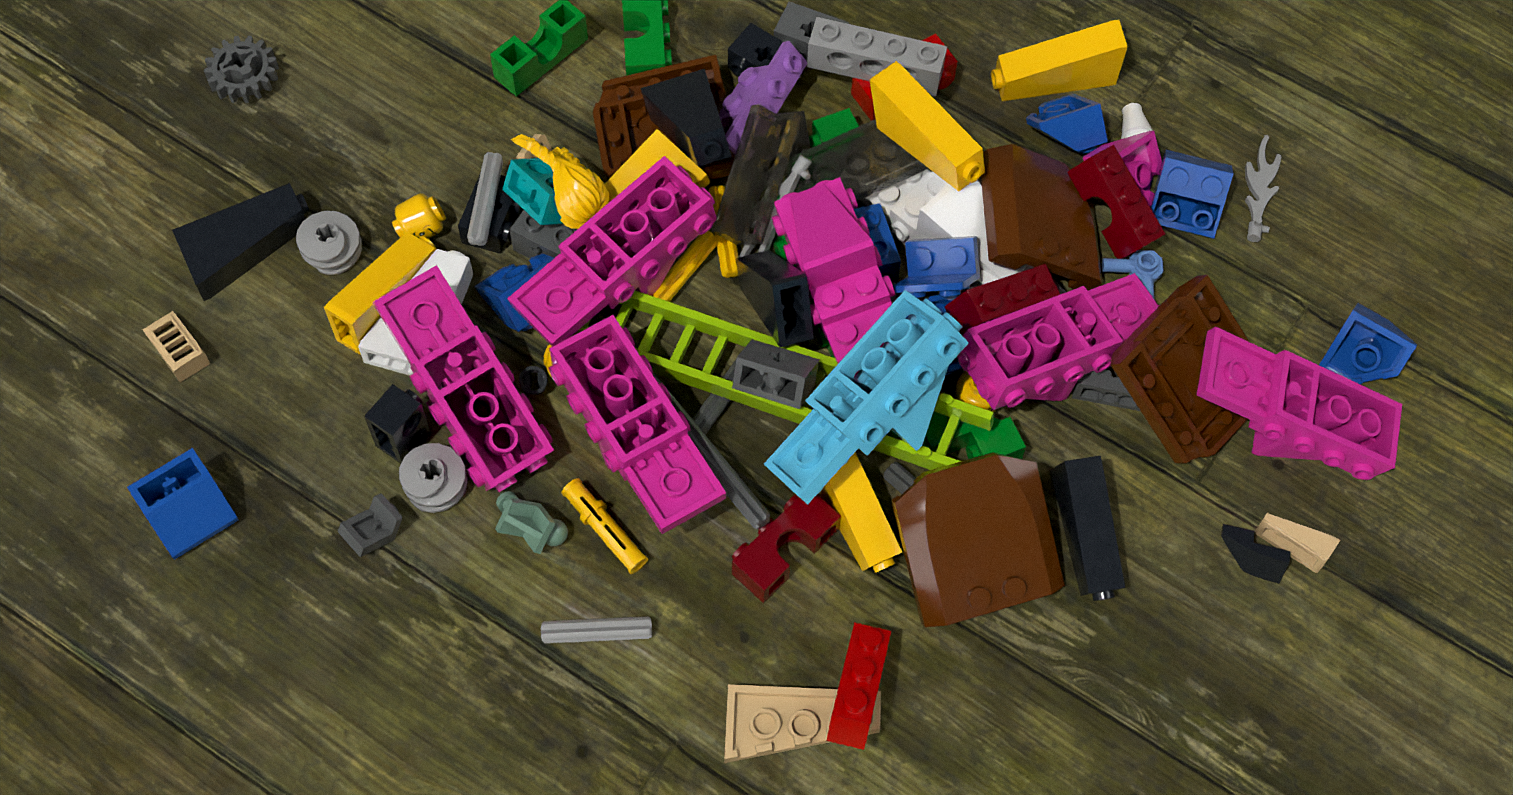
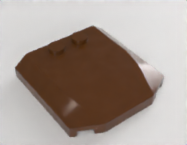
[593,55,742,180]
[981,144,1103,291]
[1110,275,1249,463]
[891,452,1065,627]

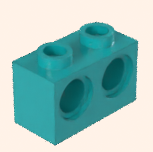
[502,158,562,225]

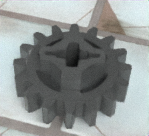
[204,36,279,103]

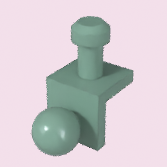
[495,491,568,554]

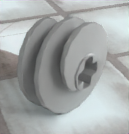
[296,211,362,275]
[399,443,468,513]

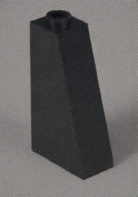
[640,68,732,167]
[172,183,310,301]
[736,250,814,348]
[1049,455,1125,601]

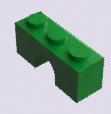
[490,0,588,97]
[622,0,672,76]

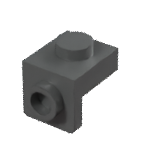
[338,493,402,557]

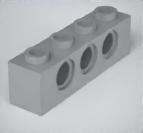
[807,17,947,96]

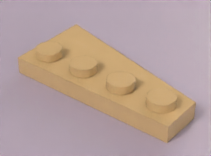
[724,684,881,763]

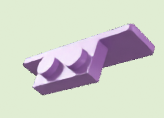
[719,41,807,162]

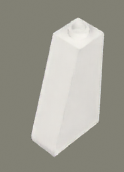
[358,249,473,375]

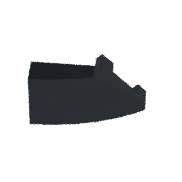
[1221,524,1290,584]

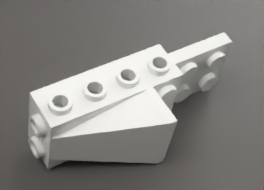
[839,135,1034,292]

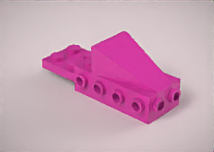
[507,156,717,347]
[771,177,895,377]
[373,265,554,492]
[957,273,1159,411]
[549,315,726,534]
[1197,327,1402,480]

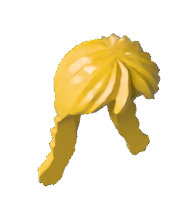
[511,134,609,229]

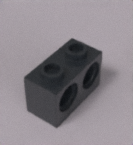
[364,384,431,464]

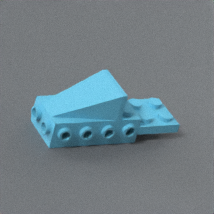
[764,290,968,505]

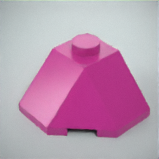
[1083,131,1162,206]

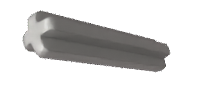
[467,152,503,246]
[541,616,652,643]

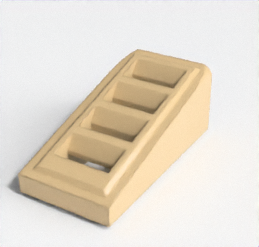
[142,311,210,383]
[1254,513,1340,573]

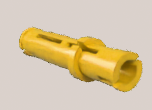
[561,478,648,574]

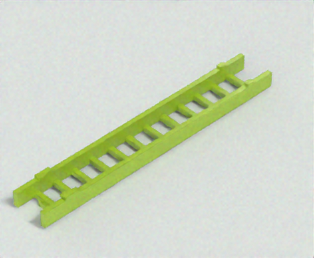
[571,290,994,470]

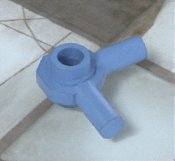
[1101,250,1163,300]

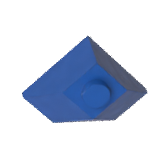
[1026,93,1108,154]
[474,254,554,332]
[1319,303,1417,384]

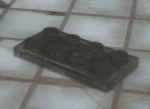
[780,119,929,201]

